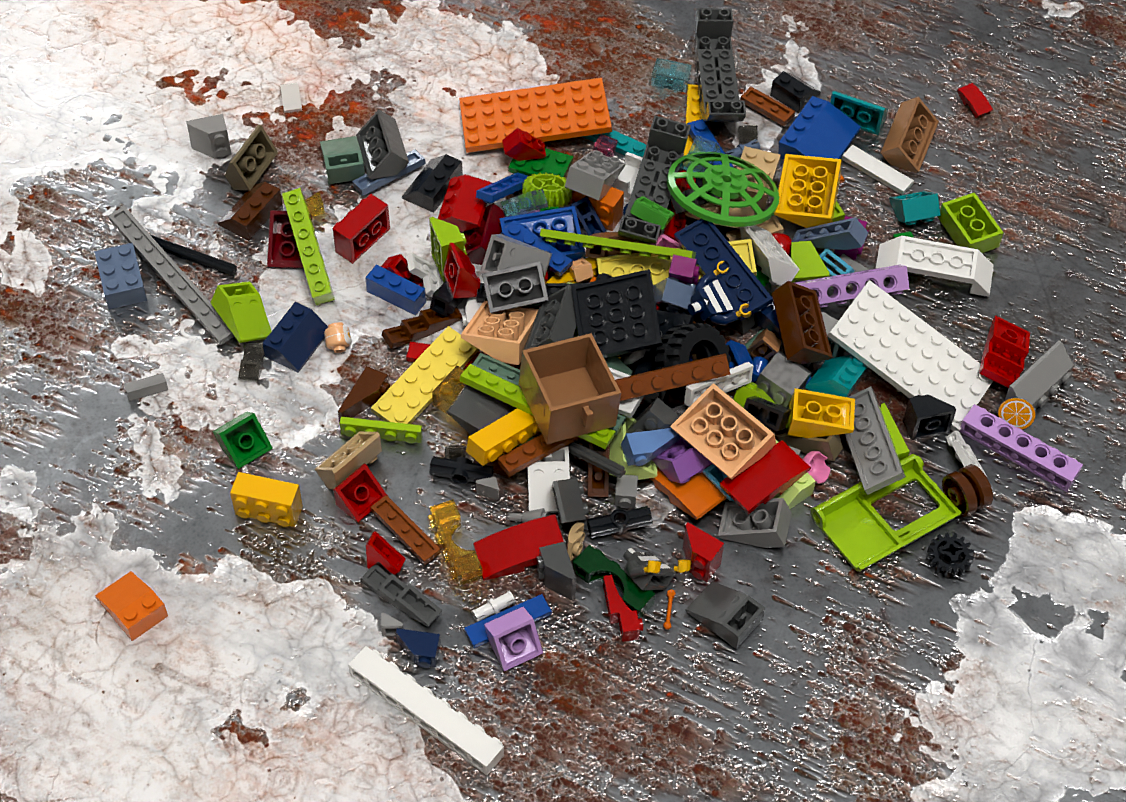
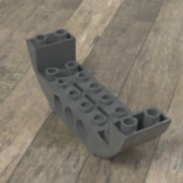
[695,8,746,122]
[618,116,691,246]

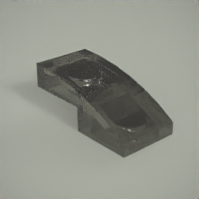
[238,343,265,381]

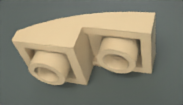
[566,521,585,561]

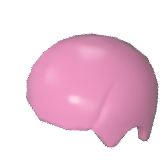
[803,451,831,484]

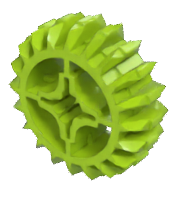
[522,173,573,208]

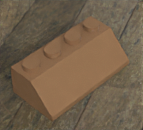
[881,97,939,173]

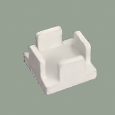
[612,152,642,199]

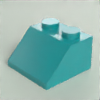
[889,191,941,225]

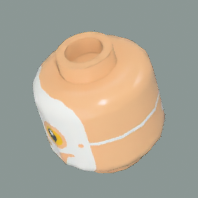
[324,322,352,353]

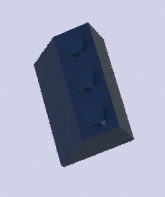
[262,302,328,373]

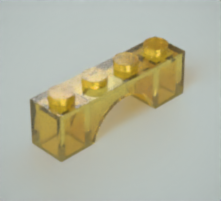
[427,499,483,586]

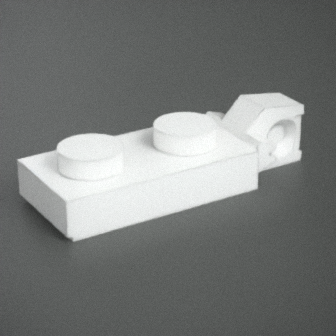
[946,430,987,477]

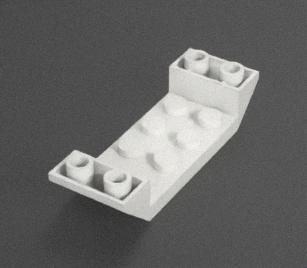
[875,236,994,297]

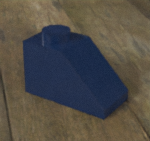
[396,628,441,668]

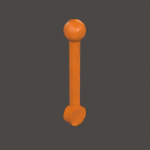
[663,589,676,630]

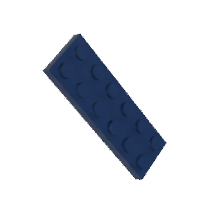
[674,219,773,321]

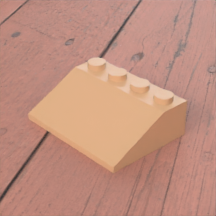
[461,301,539,366]
[670,383,776,480]

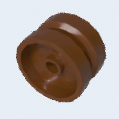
[942,464,993,518]

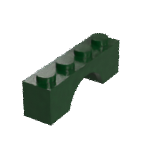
[573,545,655,618]

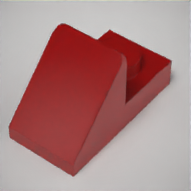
[366,531,406,575]

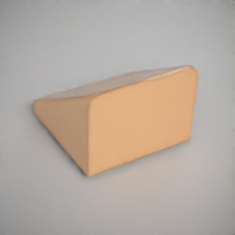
[568,258,594,282]

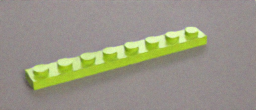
[540,228,696,260]
[459,364,616,449]

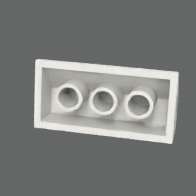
[740,225,800,287]

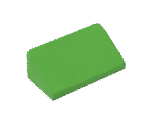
[630,196,675,230]

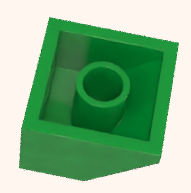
[212,411,273,469]

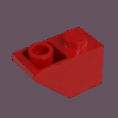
[502,128,546,161]

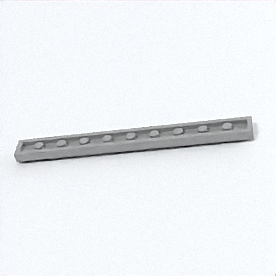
[108,206,234,346]

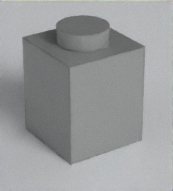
[615,475,638,508]

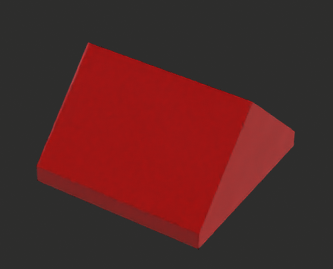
[333,463,388,522]

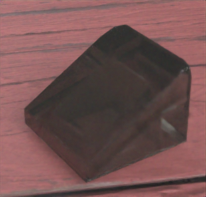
[738,125,758,144]

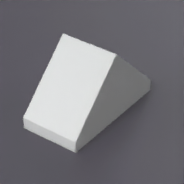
[280,82,302,113]

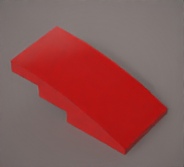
[979,315,1030,388]
[720,440,811,514]
[473,514,564,581]

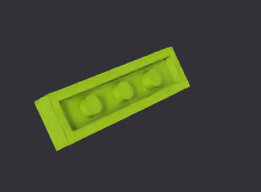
[339,417,423,444]

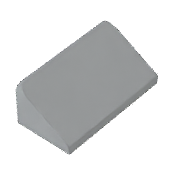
[124,373,168,401]

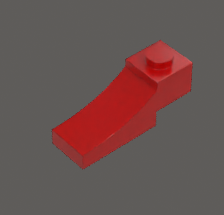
[603,575,643,642]

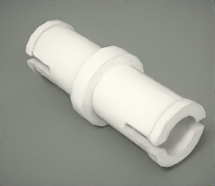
[471,591,516,622]

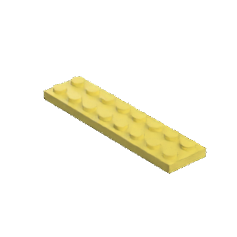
[597,239,757,286]

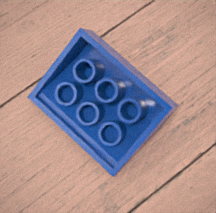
[779,96,861,160]
[500,206,586,271]

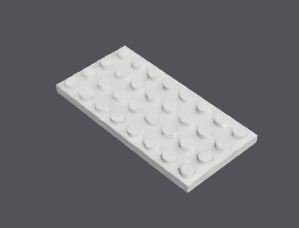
[827,280,993,431]

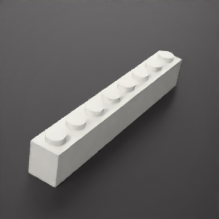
[348,646,504,776]

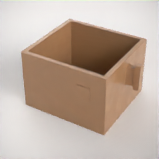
[519,333,621,444]

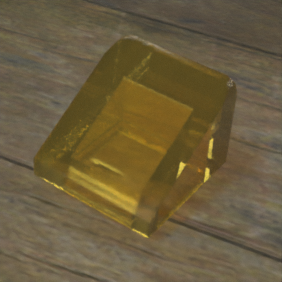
[306,192,325,217]

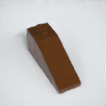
[338,366,390,423]
[588,442,610,497]

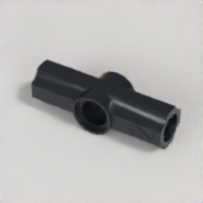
[429,456,494,484]
[587,506,653,538]

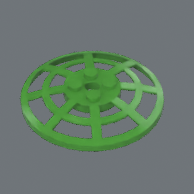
[667,152,779,227]

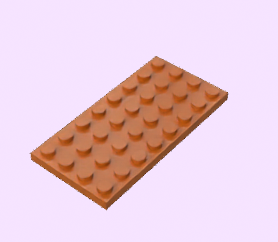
[459,78,612,153]

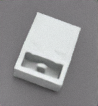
[527,446,570,513]

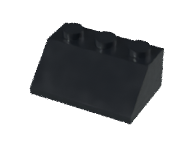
[402,154,463,213]

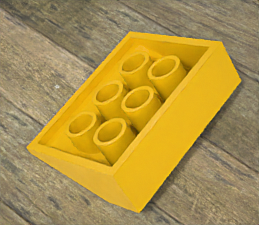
[774,154,841,228]

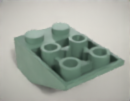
[320,136,365,184]

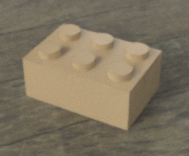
[737,146,780,210]

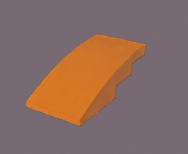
[649,466,726,520]

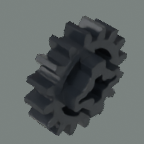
[927,532,974,577]

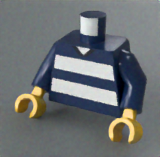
[688,261,751,325]

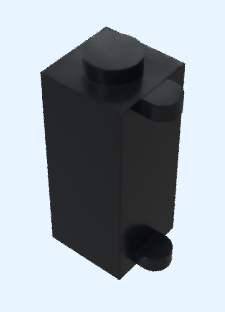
[430,281,465,317]

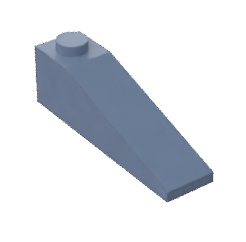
[792,217,869,250]

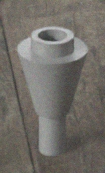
[509,508,548,523]

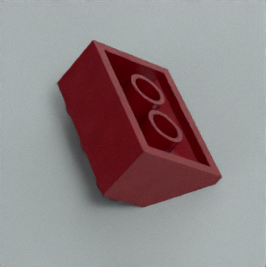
[463,203,510,265]

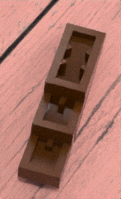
[382,307,462,349]

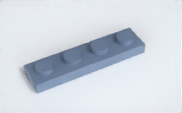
[352,149,426,196]

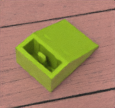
[210,281,272,343]

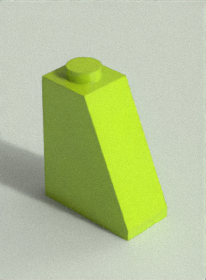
[791,241,832,287]

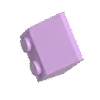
[484,607,543,671]

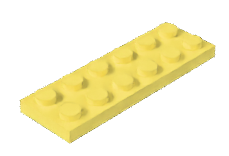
[371,326,479,424]

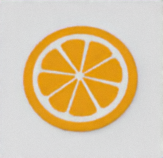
[998,398,1035,429]

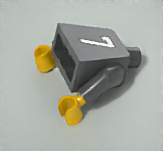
[623,548,691,590]

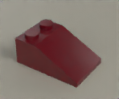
[267,210,312,268]

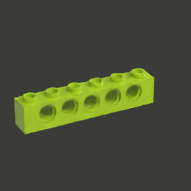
[282,188,335,305]

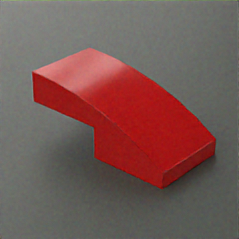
[957,83,993,118]

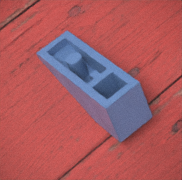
[621,428,681,466]

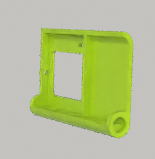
[810,454,962,572]

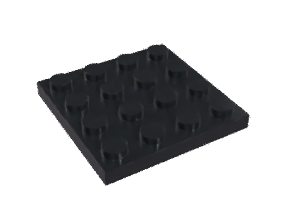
[571,269,663,358]

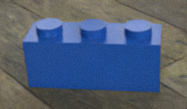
[365,264,426,316]

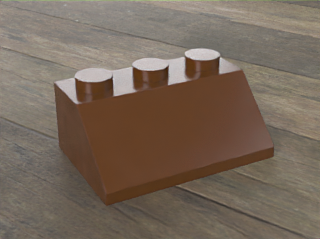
[218,182,282,241]

